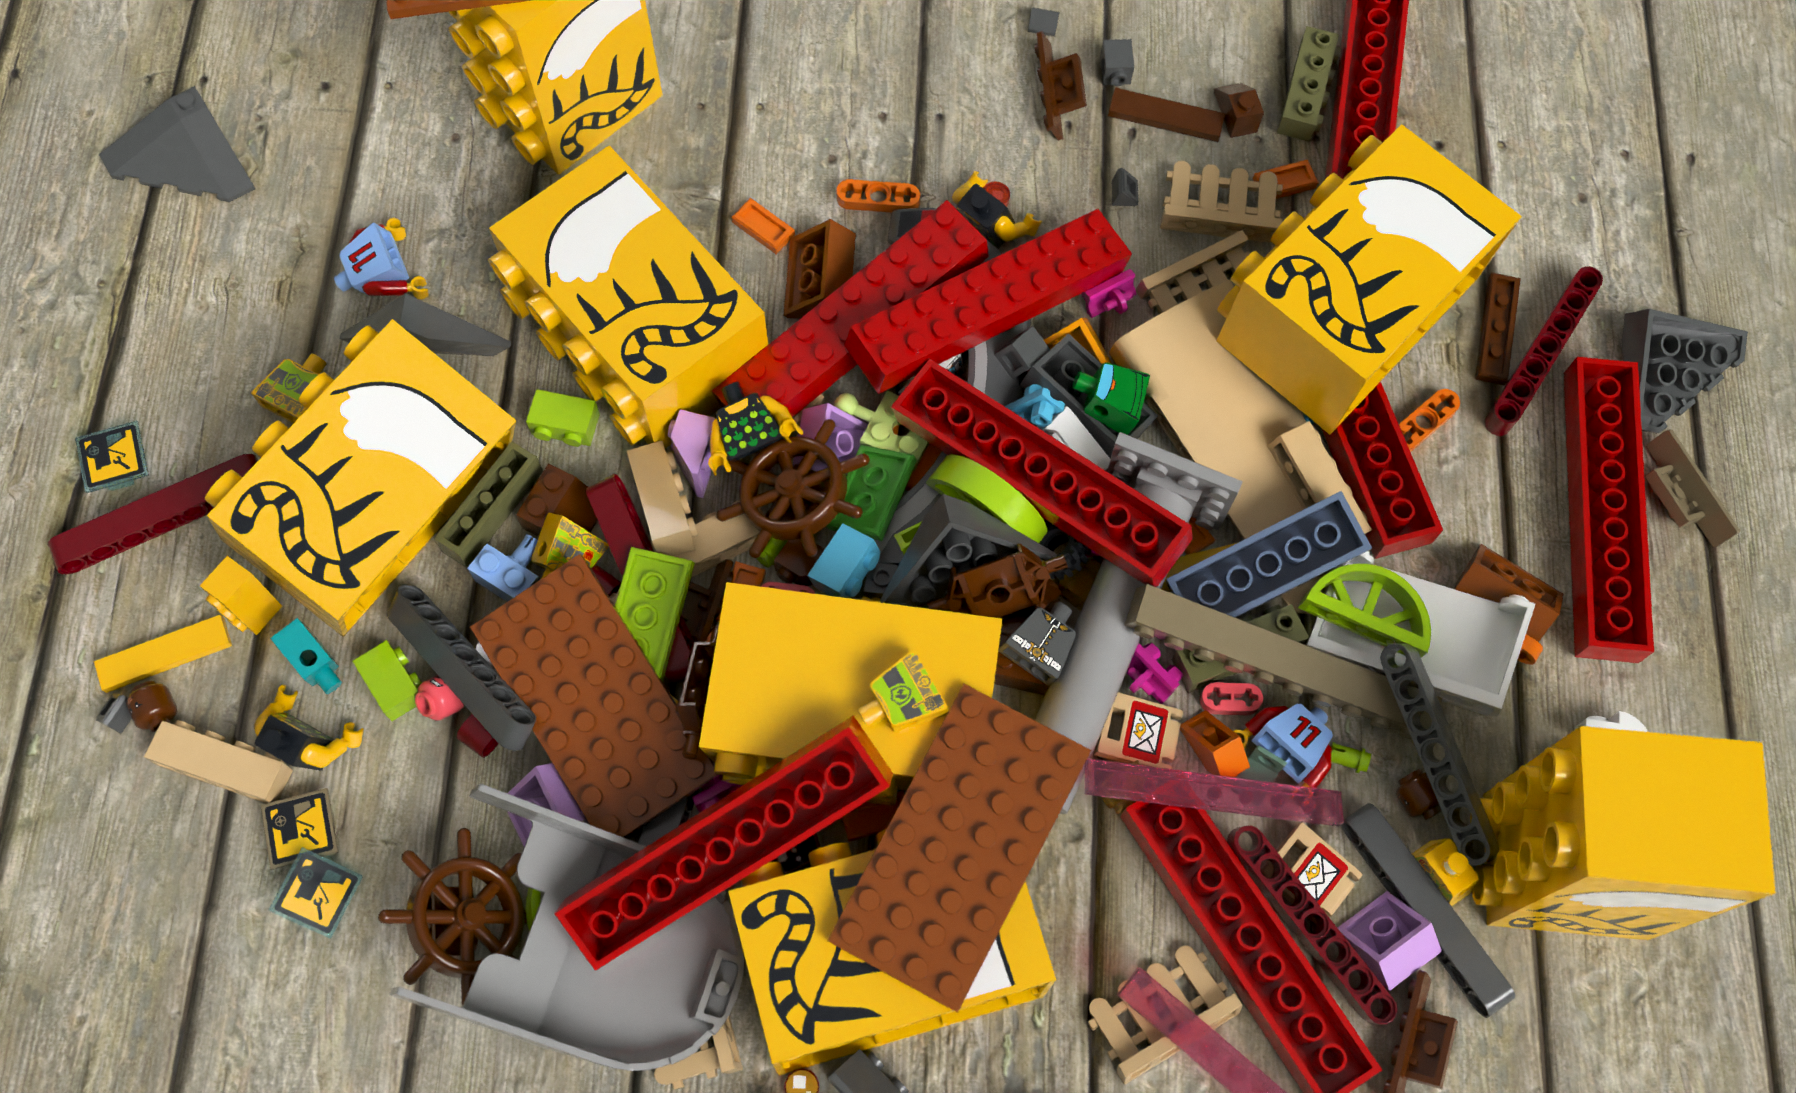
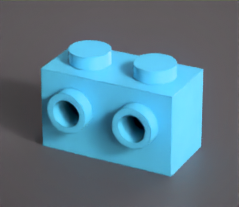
[807,523,881,598]

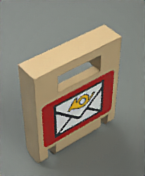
[1094,692,1183,775]
[1260,822,1363,925]

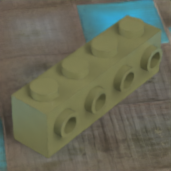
[1277,26,1341,142]
[434,441,543,568]
[1172,604,1309,693]

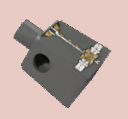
[998,602,1076,686]

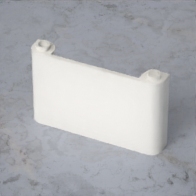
[1307,551,1536,716]

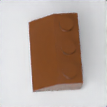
[783,219,856,319]
[1454,544,1564,642]

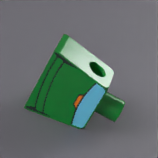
[1072,363,1150,435]

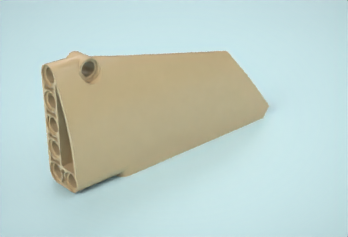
[1109,279,1325,615]

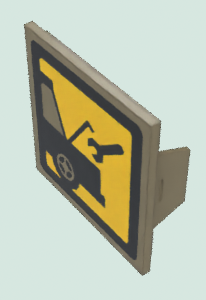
[261,788,339,870]

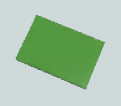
[826,445,917,541]

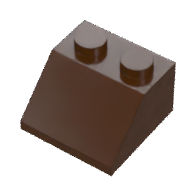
[516,463,598,537]

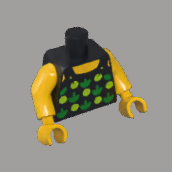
[952,171,1042,249]
[708,382,803,476]
[254,685,364,771]

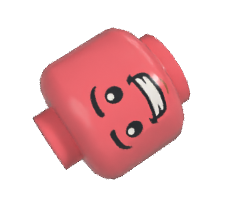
[415,675,464,721]

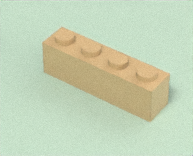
[1267,421,1372,534]
[626,441,698,556]
[650,500,764,578]
[144,720,293,804]

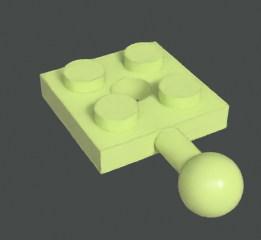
[834,391,930,471]

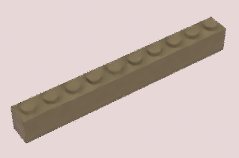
[1125,584,1442,740]

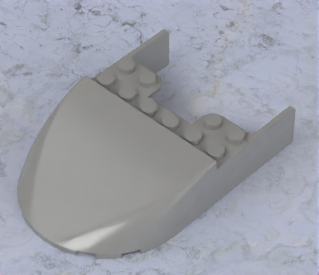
[390,784,744,1071]

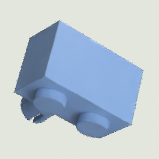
[467,534,540,602]

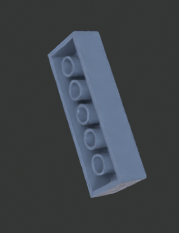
[1166,491,1372,618]

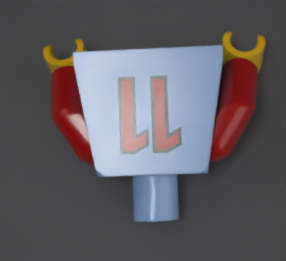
[334,218,429,299]
[1234,703,1333,808]

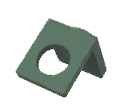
[1230,745,1287,808]

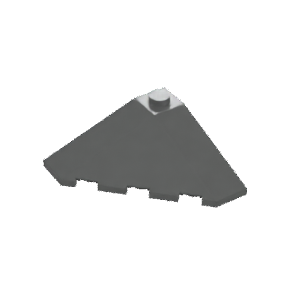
[99,86,256,202]
[340,293,511,356]
[1621,309,1748,434]
[879,494,1057,607]

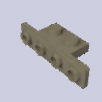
[1645,429,1740,547]

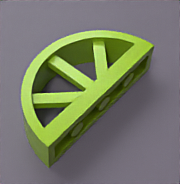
[926,454,1047,543]
[1298,564,1431,657]

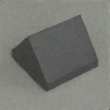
[1028,7,1060,37]
[1111,168,1139,206]
[96,692,132,734]

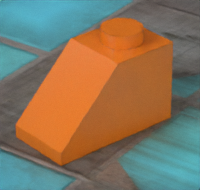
[1180,710,1250,783]

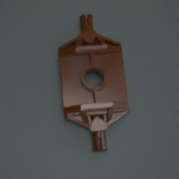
[927,543,1068,618]
[675,626,719,760]

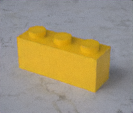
[200,556,282,635]

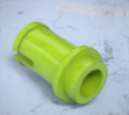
[756,538,788,568]
[1330,742,1371,773]

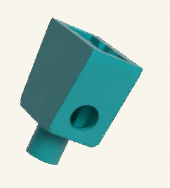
[270,618,342,694]

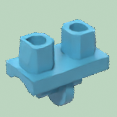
[1005,384,1065,427]

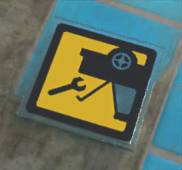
[75,421,149,493]
[268,847,363,939]

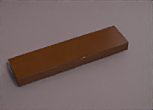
[1108,87,1226,142]
[1475,272,1521,386]

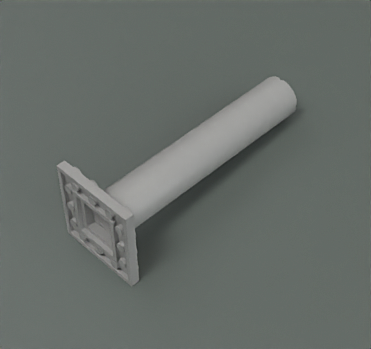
[1035,432,1243,814]

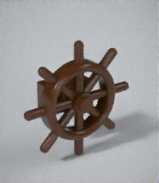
[716,419,870,558]
[378,828,527,1006]

